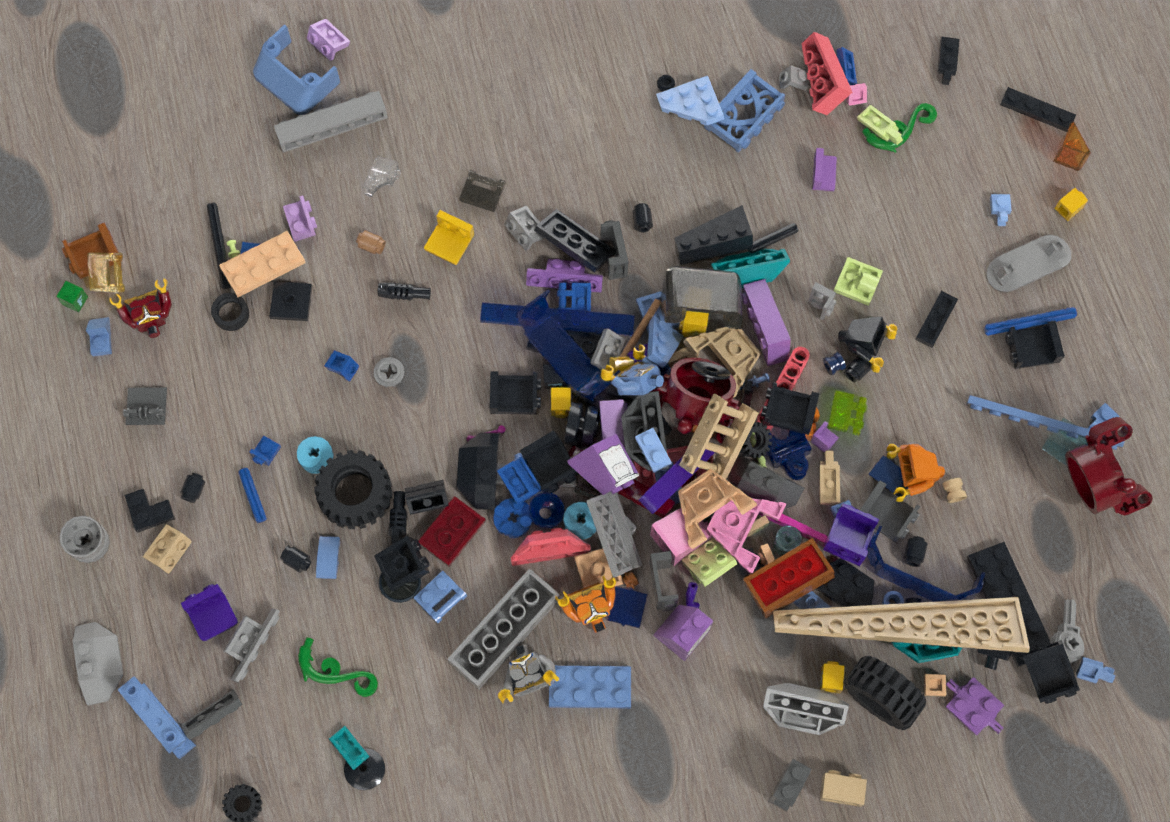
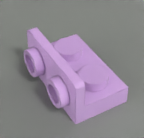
[307,19,350,61]
[283,196,317,242]

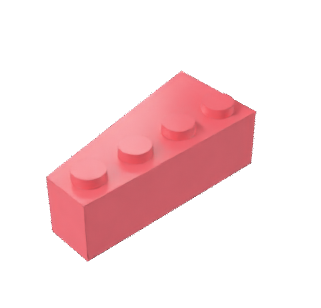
[801,32,853,115]

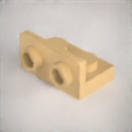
[143,524,192,574]

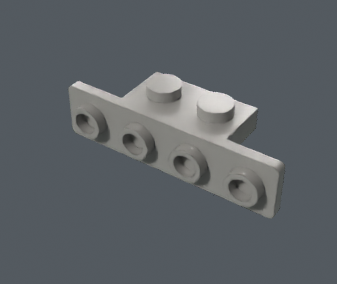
[223,609,280,683]

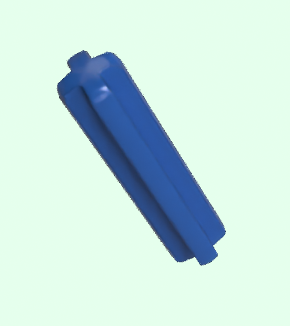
[238,468,267,523]

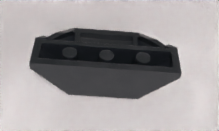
[456,433,500,510]

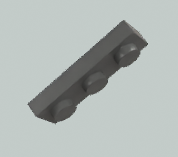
[181,689,243,740]

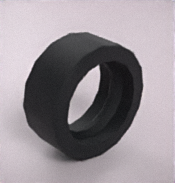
[211,293,249,331]

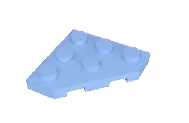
[656,75,724,125]

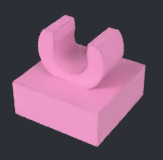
[847,83,867,106]

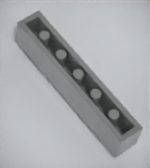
[274,91,388,153]

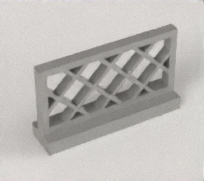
[586,492,642,578]

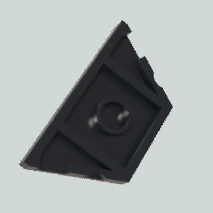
[816,558,875,607]

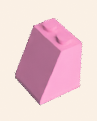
[650,508,713,566]

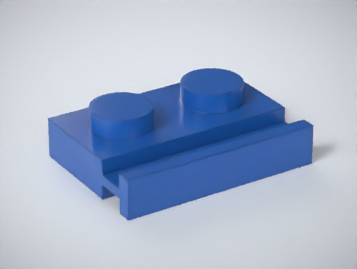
[497,456,542,505]

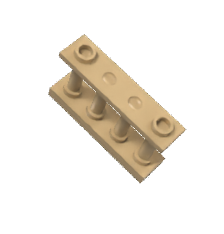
[679,394,759,479]

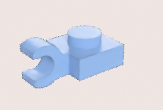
[990,194,1012,226]

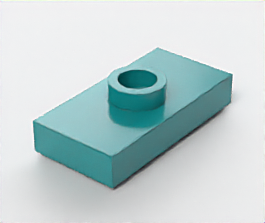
[329,726,370,770]

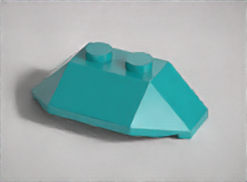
[711,249,790,289]
[892,642,963,663]

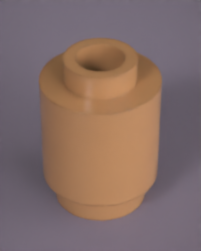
[356,230,386,254]

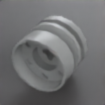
[60,516,110,563]

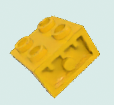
[424,210,474,265]

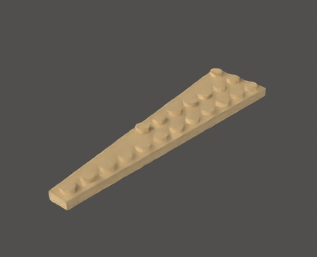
[773,597,1030,653]

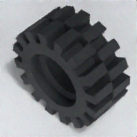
[739,422,772,458]
[222,784,263,822]

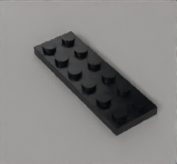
[967,542,1050,668]

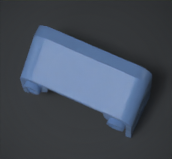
[253,25,340,115]

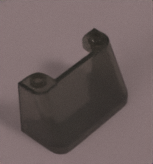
[660,266,742,330]

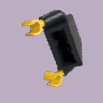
[838,316,897,373]

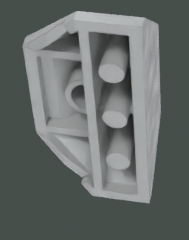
[73,622,123,706]
[763,683,849,735]

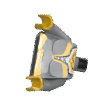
[498,645,559,704]

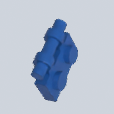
[557,283,591,322]

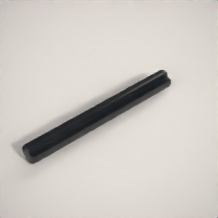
[207,202,231,289]

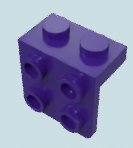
[181,584,238,641]

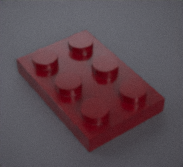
[419,496,486,567]

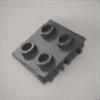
[123,387,167,425]

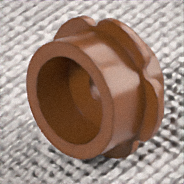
[622,570,640,589]

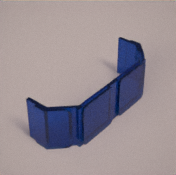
[517,289,621,400]
[867,525,986,602]

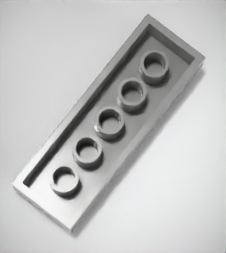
[448,568,560,690]

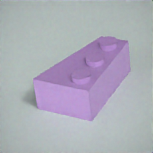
[598,400,628,449]

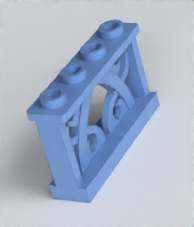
[704,69,785,153]

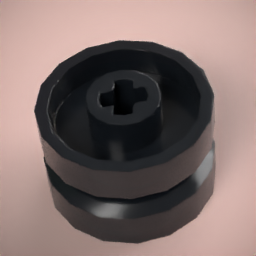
[564,402,599,448]

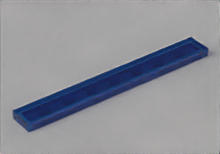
[480,302,635,335]

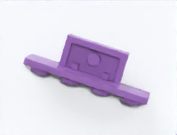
[526,259,603,293]

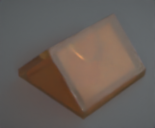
[1053,122,1091,171]

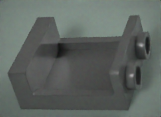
[600,220,629,280]

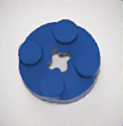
[493,498,533,538]

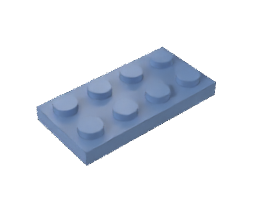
[549,666,631,709]

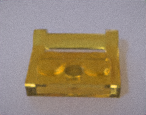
[87,252,125,292]

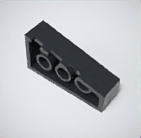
[674,205,753,265]

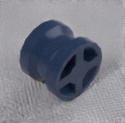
[823,352,846,375]

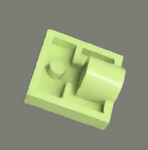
[834,257,883,306]
[682,538,737,587]

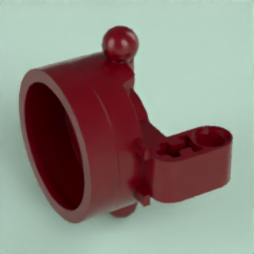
[650,358,740,444]
[1065,417,1153,516]

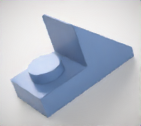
[86,317,112,356]

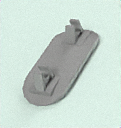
[987,235,1071,292]

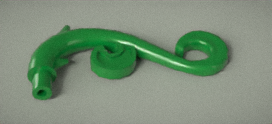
[862,103,937,153]
[298,637,378,697]

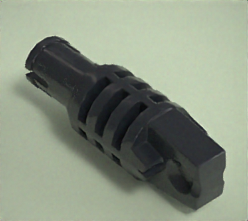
[377,283,431,301]
[389,491,408,545]

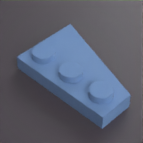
[647,317,684,368]

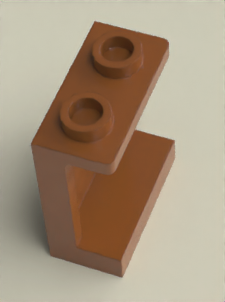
[62,222,122,279]

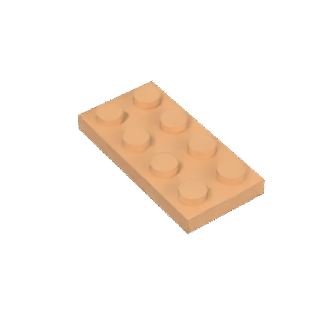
[219,231,306,297]

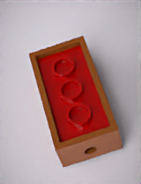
[743,538,834,618]

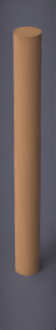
[620,299,661,357]

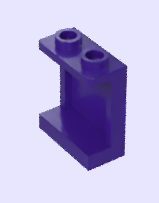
[823,503,879,567]

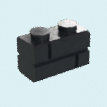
[405,480,449,515]

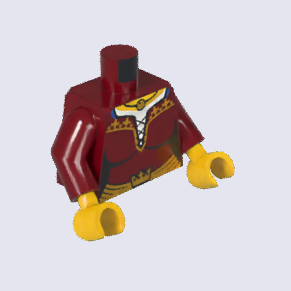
[109,278,172,338]

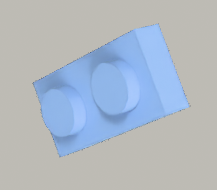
[635,428,672,473]

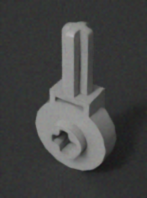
[1050,599,1084,663]

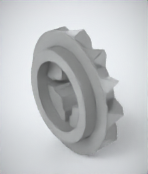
[374,357,405,388]

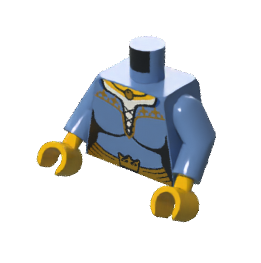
[601,344,664,395]

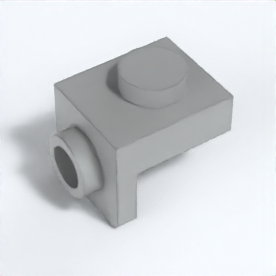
[779,65,809,90]

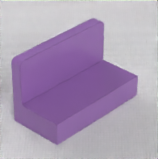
[812,148,837,191]

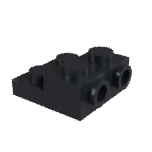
[374,536,430,591]

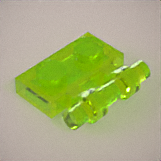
[827,390,868,436]

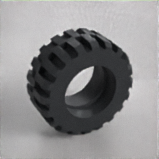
[314,450,393,530]
[844,656,926,730]

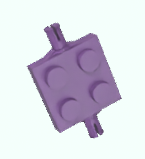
[945,677,1005,735]

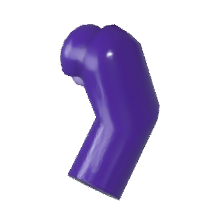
[685,582,700,609]

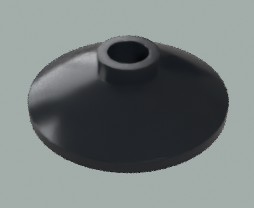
[692,361,731,383]
[344,748,385,790]

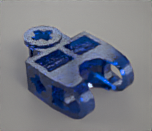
[766,431,812,481]

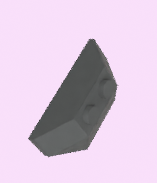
[621,391,669,471]
[728,453,805,509]

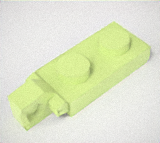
[857,105,903,145]

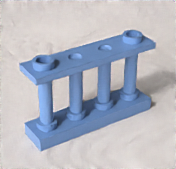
[118,676,196,759]

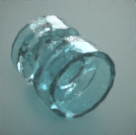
[773,526,802,556]

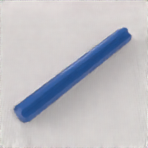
[984,307,1077,336]

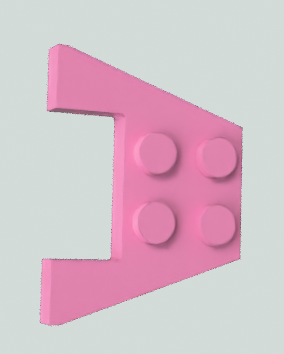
[706,499,786,574]

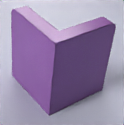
[811,421,839,453]

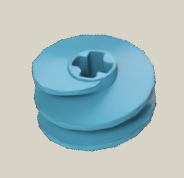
[297,436,334,474]
[563,502,597,539]

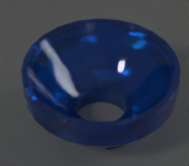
[529,492,565,528]

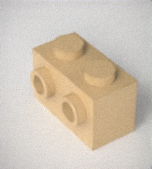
[820,770,867,807]

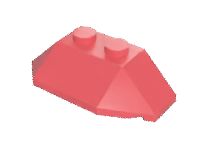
[511,528,591,566]

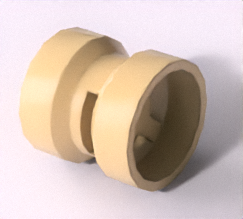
[942,478,967,503]

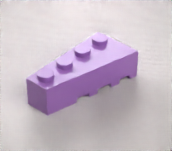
[741,279,790,366]

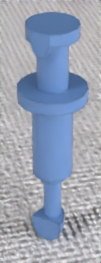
[740,373,770,390]

